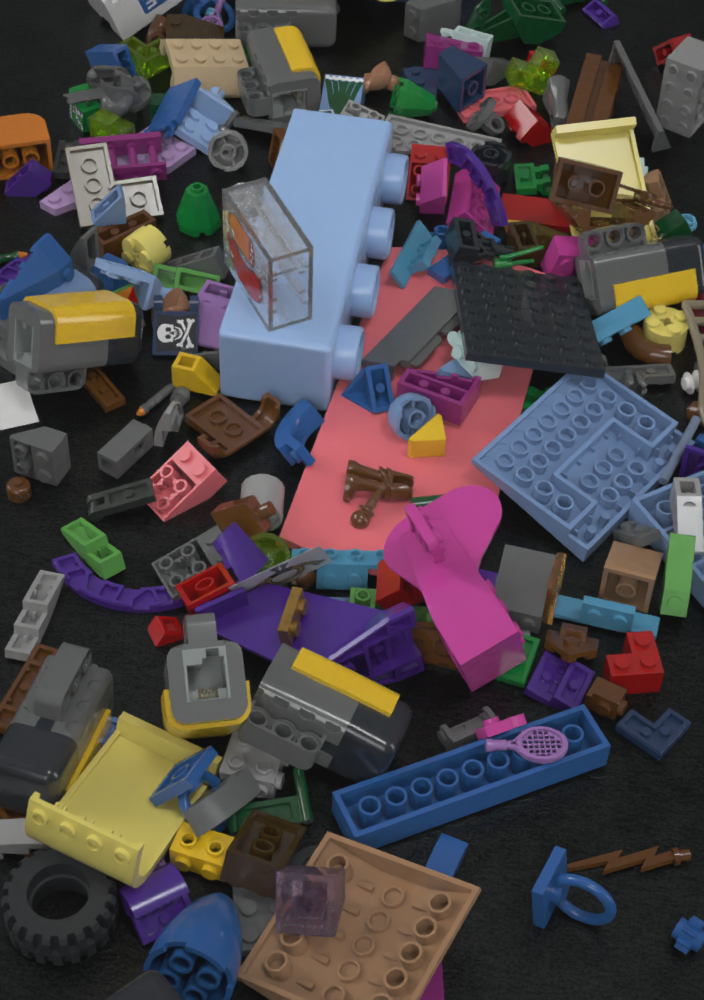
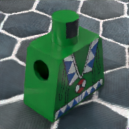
[69,83,102,133]

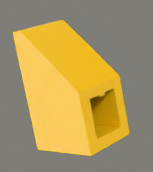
[171,352,220,396]

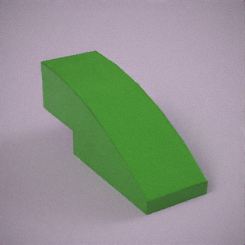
[152,263,221,296]
[60,517,126,580]

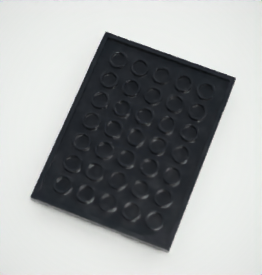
[451,261,606,378]

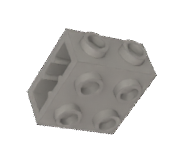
[219,729,289,799]

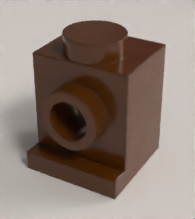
[584,676,628,720]

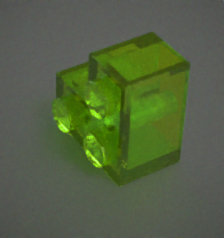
[119,35,170,80]
[504,46,560,96]
[88,108,135,137]

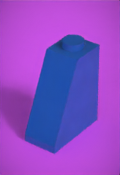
[86,44,138,76]

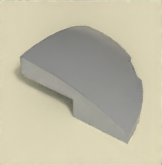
[154,401,184,447]

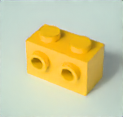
[169,821,235,882]

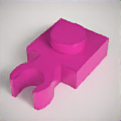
[475,713,527,740]

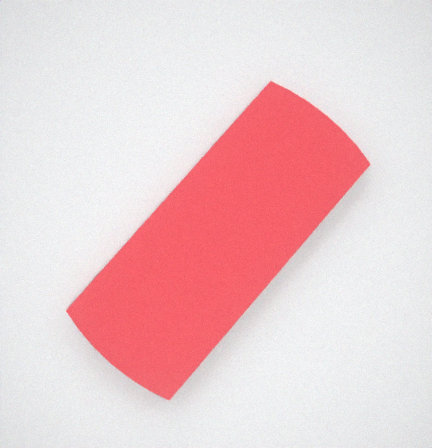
[279,247,545,575]

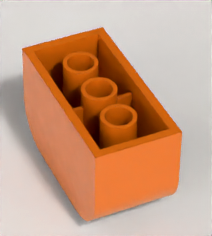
[0,113,53,180]

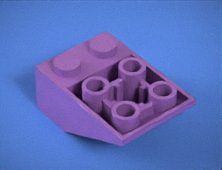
[197,279,234,351]

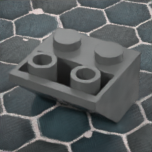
[9,426,71,486]

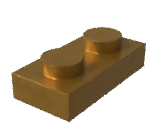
[277,587,308,647]

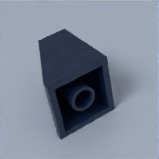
[437,46,488,113]

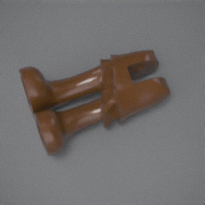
[343,460,414,501]

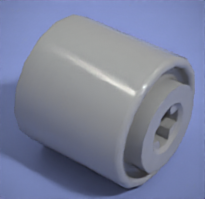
[240,474,285,532]

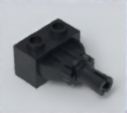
[445,217,514,266]

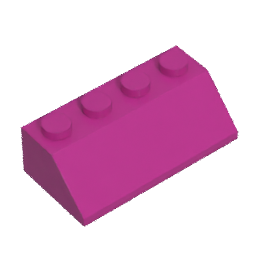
[446,169,500,234]

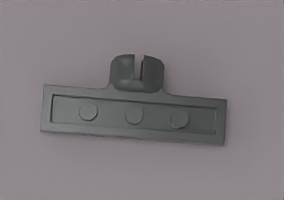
[605,363,676,397]

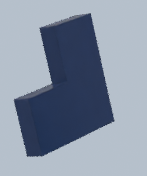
[615,708,691,760]

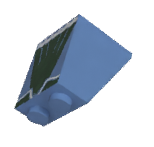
[319,74,365,114]

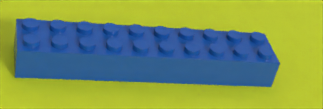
[331,704,611,849]

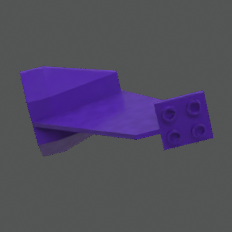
[194,583,424,686]

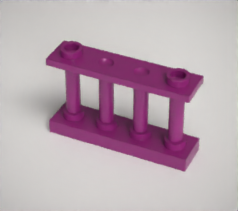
[79,131,167,181]

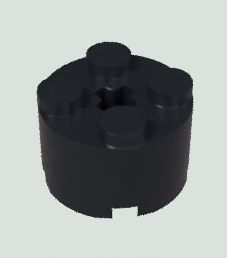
[471,141,512,187]

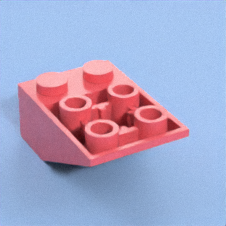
[147,441,227,522]

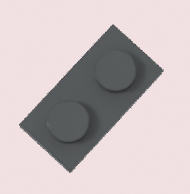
[612,521,661,547]

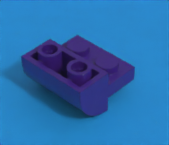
[117,862,191,945]

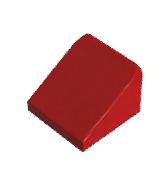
[148,616,184,647]

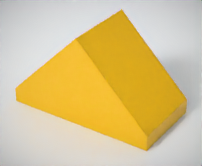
[407,414,446,458]

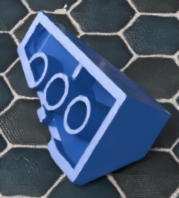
[0,233,75,320]

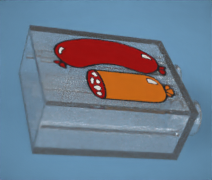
[222,177,313,332]

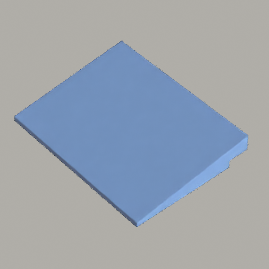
[471,373,695,562]

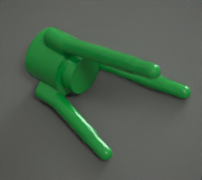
[493,245,544,268]

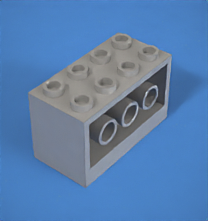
[656,36,704,138]

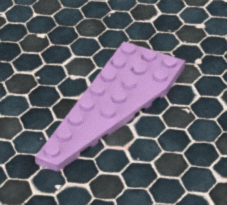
[39,126,196,216]

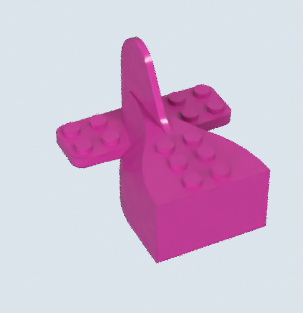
[383,485,527,692]

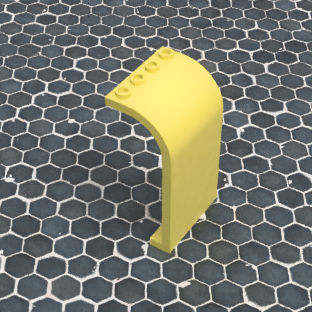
[551,117,661,242]
[25,711,222,888]

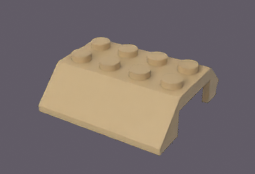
[159,39,249,98]

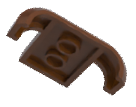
[185,392,280,459]

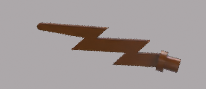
[567,846,691,875]

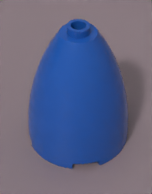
[143,893,243,1000]

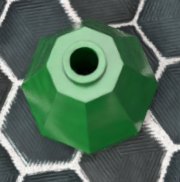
[389,77,438,118]
[176,182,221,237]

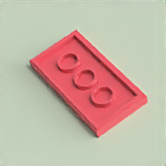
[457,84,537,123]

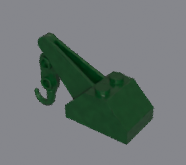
[466,0,567,45]

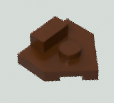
[544,622,599,663]

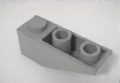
[669,477,704,554]

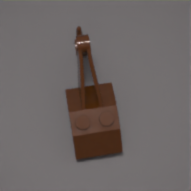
[548,156,674,215]

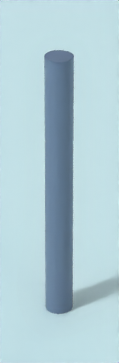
[658,416,701,485]

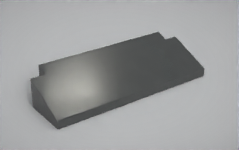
[609,40,671,152]
[361,286,459,382]

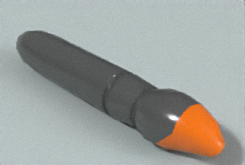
[136,383,175,416]

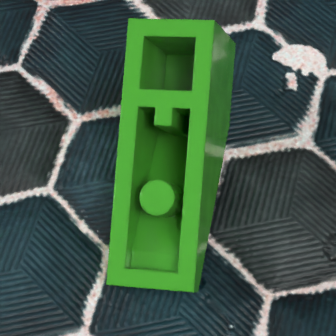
[659,532,696,617]

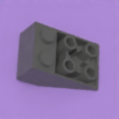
[151,525,239,600]

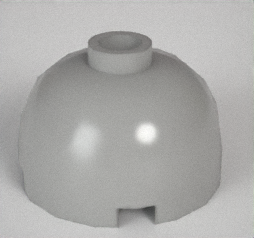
[208,129,248,172]

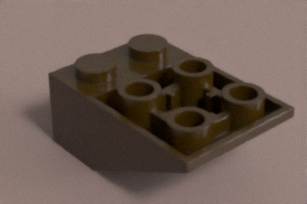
[506,220,568,268]

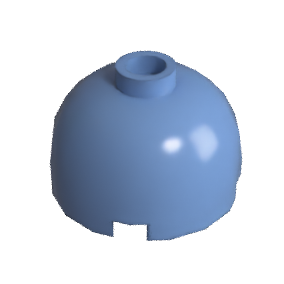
[388,392,436,441]

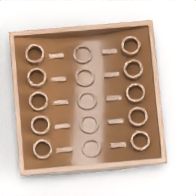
[238,831,481,1000]

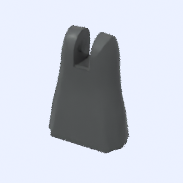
[542,75,570,130]

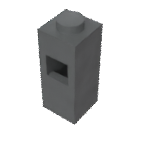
[97,419,154,479]

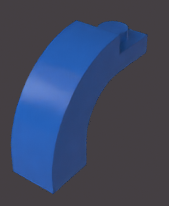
[274,398,325,467]

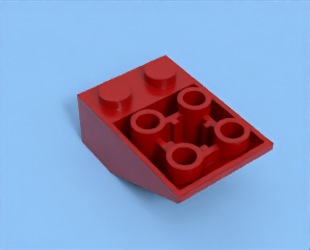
[406,144,451,204]

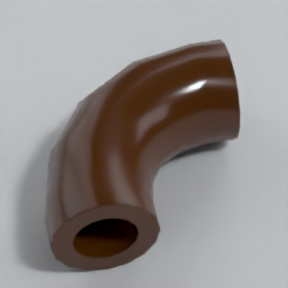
[145,14,167,52]
[620,325,672,364]

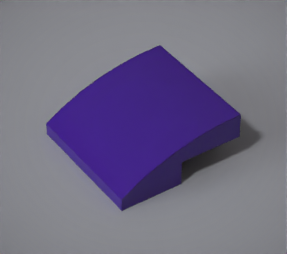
[523,650,595,711]

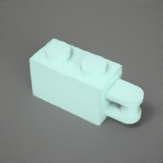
[440,25,494,57]
[447,330,503,381]

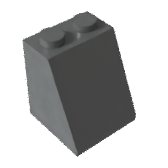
[404,0,462,42]
[495,544,556,634]

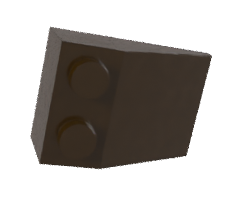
[166,14,225,59]
[220,809,307,899]

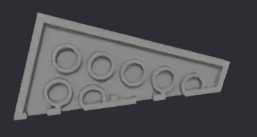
[385,114,502,154]

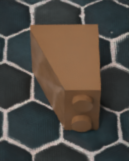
[598,541,663,613]

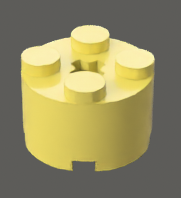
[121,225,171,274]
[642,305,689,354]

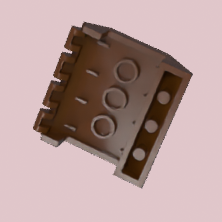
[552,201,656,241]

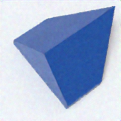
[341,363,394,413]

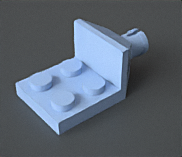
[174,87,234,155]
[94,257,173,310]

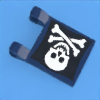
[152,295,200,356]

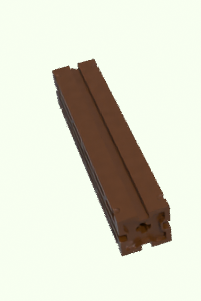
[552,53,624,181]

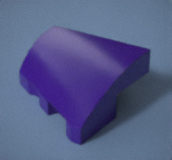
[212,522,269,584]

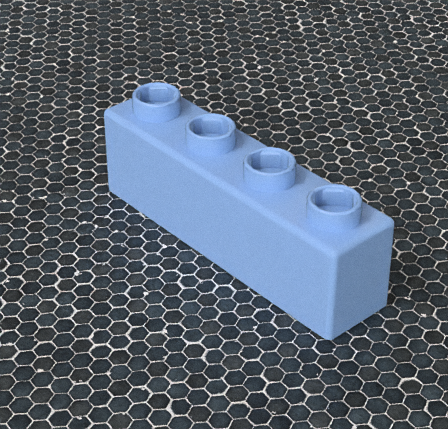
[219,108,409,411]

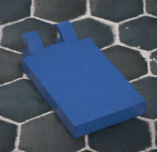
[144,78,202,139]

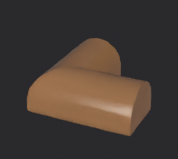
[644,169,671,227]

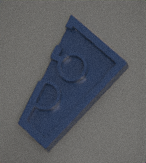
[403,66,438,100]

